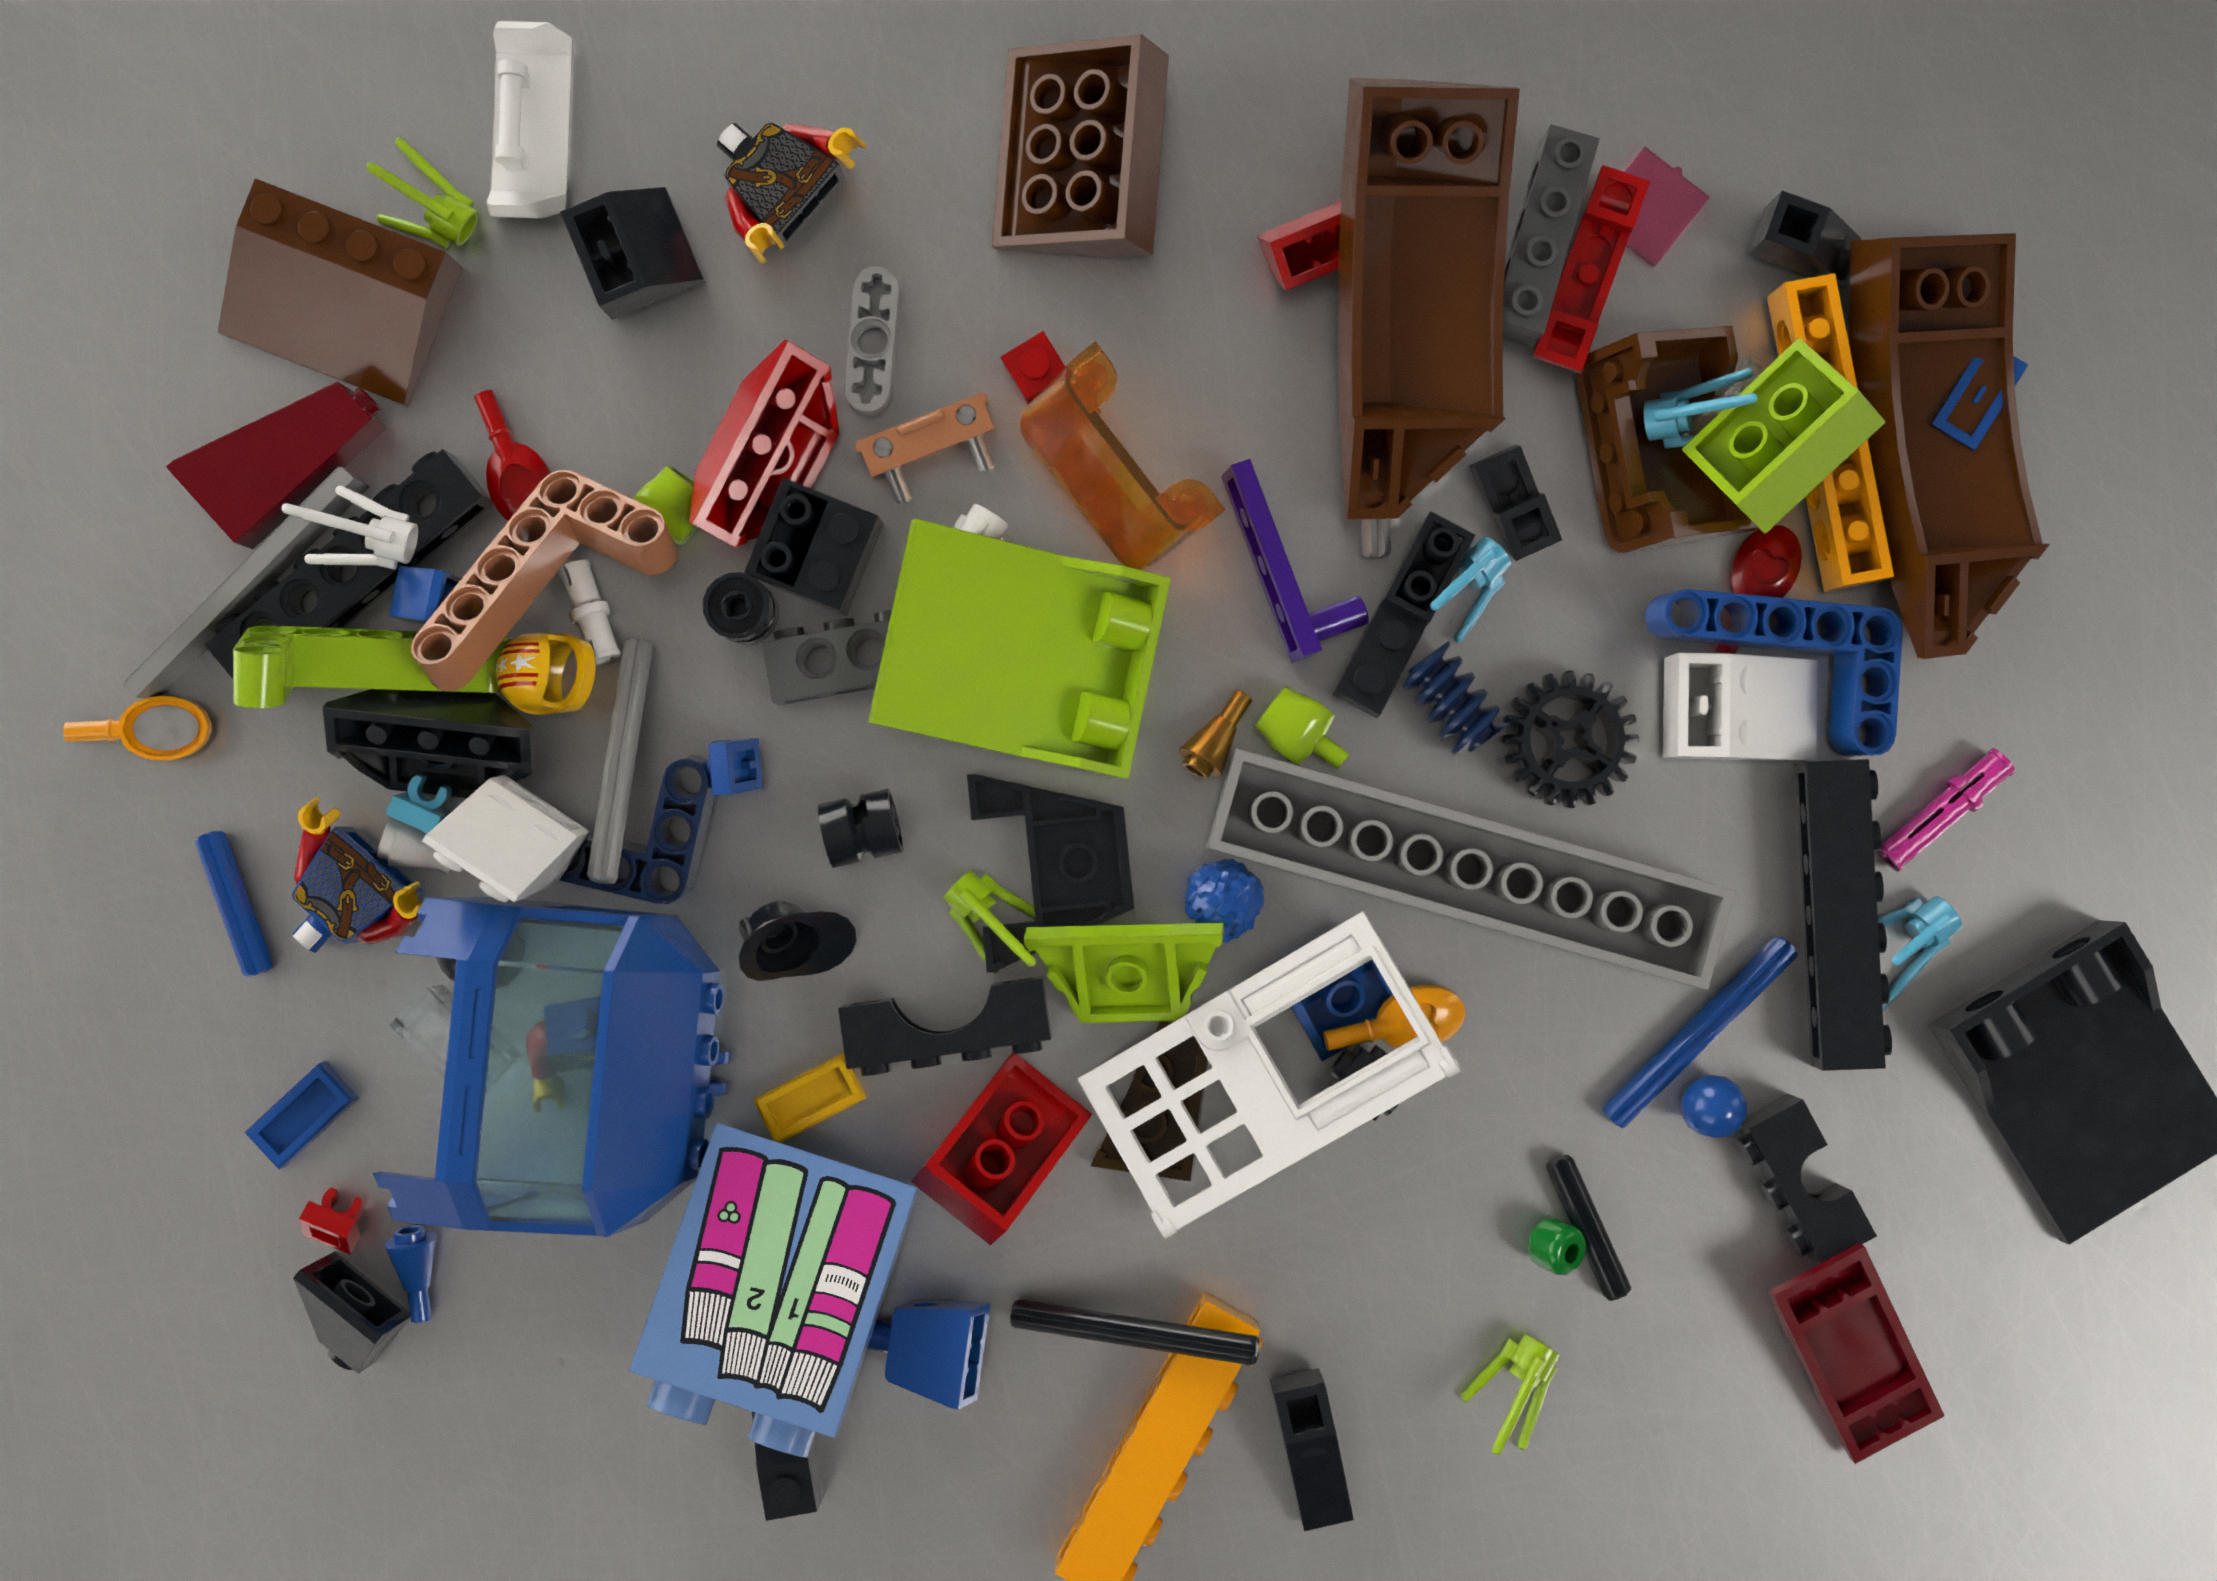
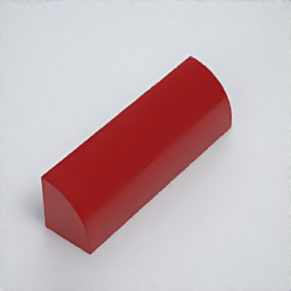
[1257,201,1341,291]

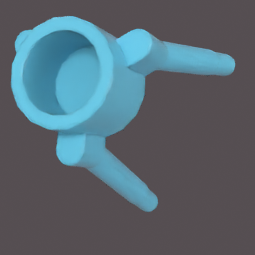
[1644,368,1758,449]
[1430,536,1512,643]
[1878,896,1962,1011]

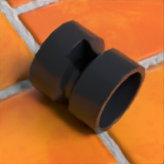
[703,572,779,645]
[818,788,904,868]

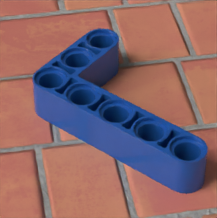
[1645,589,1903,757]

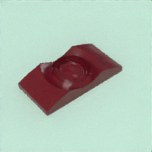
[1769,1243,1945,1464]

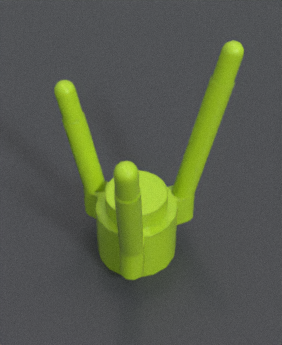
[366,137,479,249]
[943,870,1036,974]
[1461,1333,1560,1455]

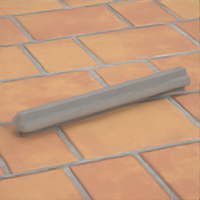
[587,638,653,884]

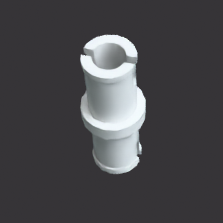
[558,559,622,666]

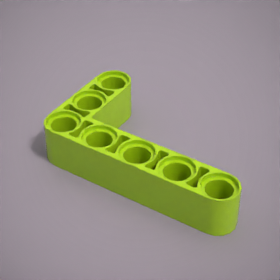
[233,626,511,708]

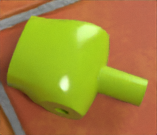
[633,465,698,546]
[1254,686,1349,770]

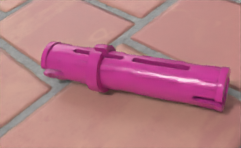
[1877,748,2016,872]

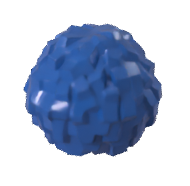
[1185,859,1264,943]

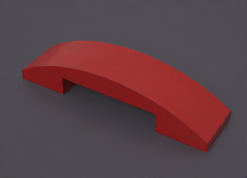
[1532,165,1651,374]

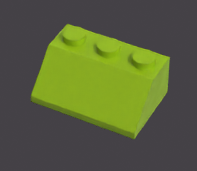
[1682,338,1885,534]

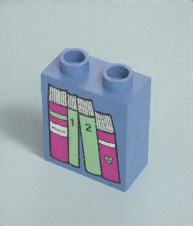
[629,1123,919,1458]

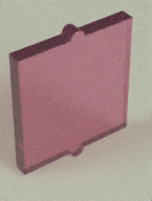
[1625,146,1710,268]

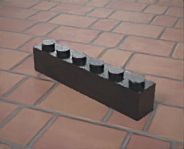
[1795,759,1892,1071]

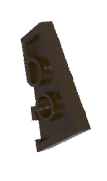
[1090,1021,1208,1182]

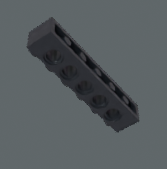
[204,449,494,679]

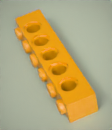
[1767,273,1894,593]

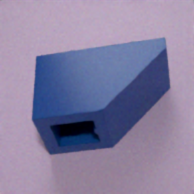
[389,566,462,625]

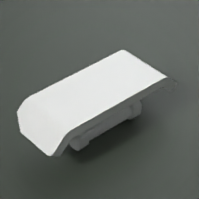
[487,21,574,218]

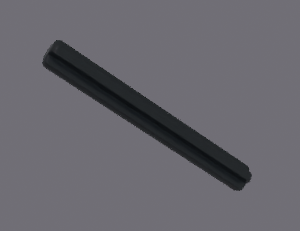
[1010,1300,1260,1365]

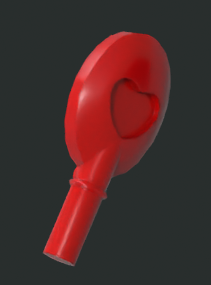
[474,390,551,521]
[1715,525,1802,654]

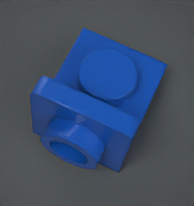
[707,738,763,796]

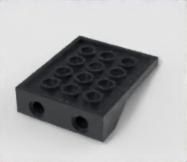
[1928,920,2217,1245]

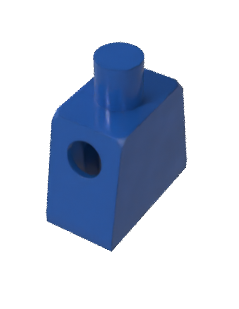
[867,1301,990,1410]

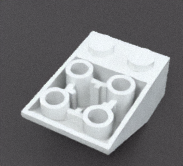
[1663,653,1818,761]
[422,775,591,902]

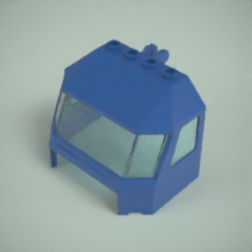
[373,897,731,1237]

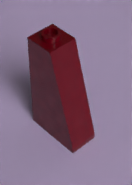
[166,381,387,549]

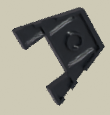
[967,774,1134,973]

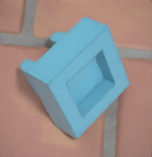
[385,774,452,833]

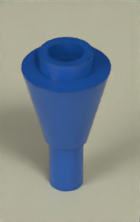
[384,1225,437,1323]

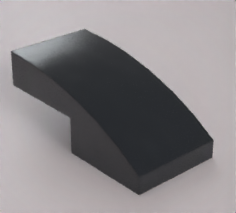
[1470,445,1562,561]

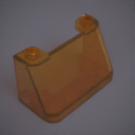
[1020,341,1226,570]

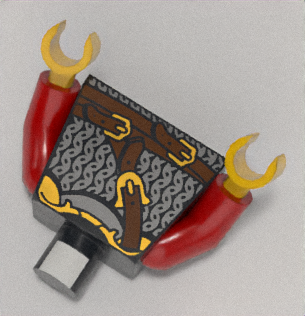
[717,122,867,264]

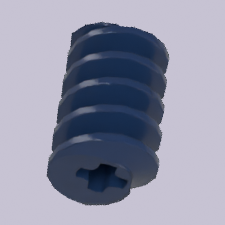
[1402,641,1510,756]

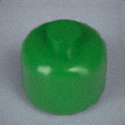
[1528,1218,1586,1275]

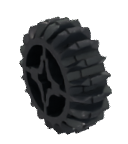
[1499,670,1639,808]

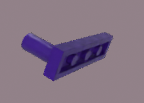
[1221,459,1369,663]

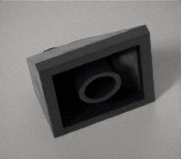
[293,1251,411,1374]

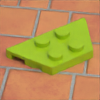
[1024,923,1224,1023]

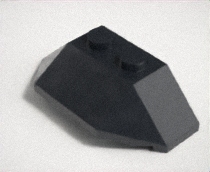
[322,689,534,798]

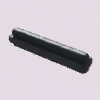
[1546,1155,1632,1301]

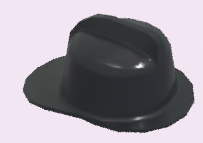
[738,901,857,981]

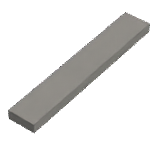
[123,466,370,699]

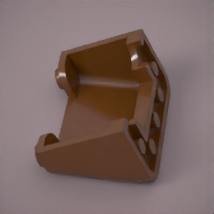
[1576,326,1760,553]

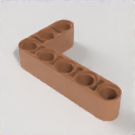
[411,470,678,692]

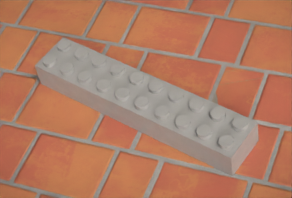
[1206,748,1736,990]

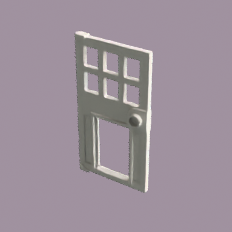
[1078,911,1461,1239]

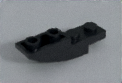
[1332,511,1475,718]

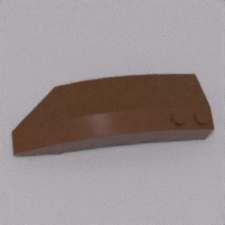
[1338,78,1520,519]
[1849,233,2050,659]

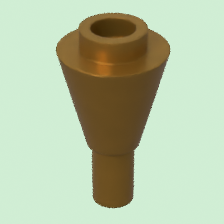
[1179,690,1252,780]

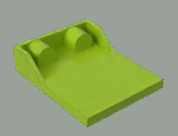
[868,518,1171,779]

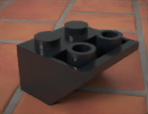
[560,187,705,320]
[744,477,884,617]

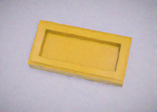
[753,1052,868,1143]

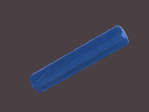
[195,831,273,977]

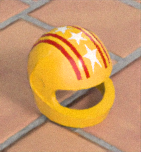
[495,633,595,715]

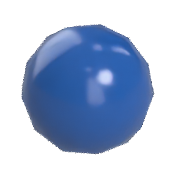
[1681,1075,1747,1138]

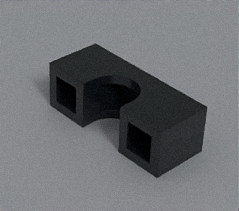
[1737,1094,1877,1264]

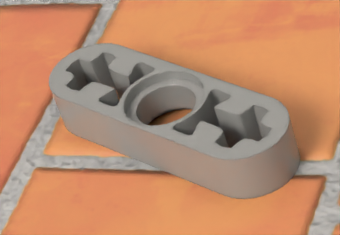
[844,266,901,416]

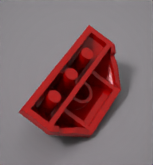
[689,340,840,547]

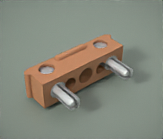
[854,393,995,504]

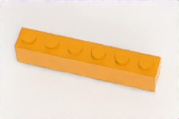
[1055,1291,1263,1581]

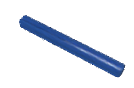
[1603,936,1798,1128]

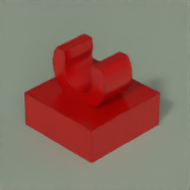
[299,1187,363,1255]

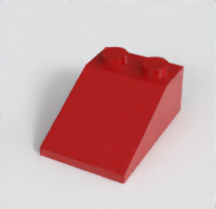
[911,1053,1093,1245]

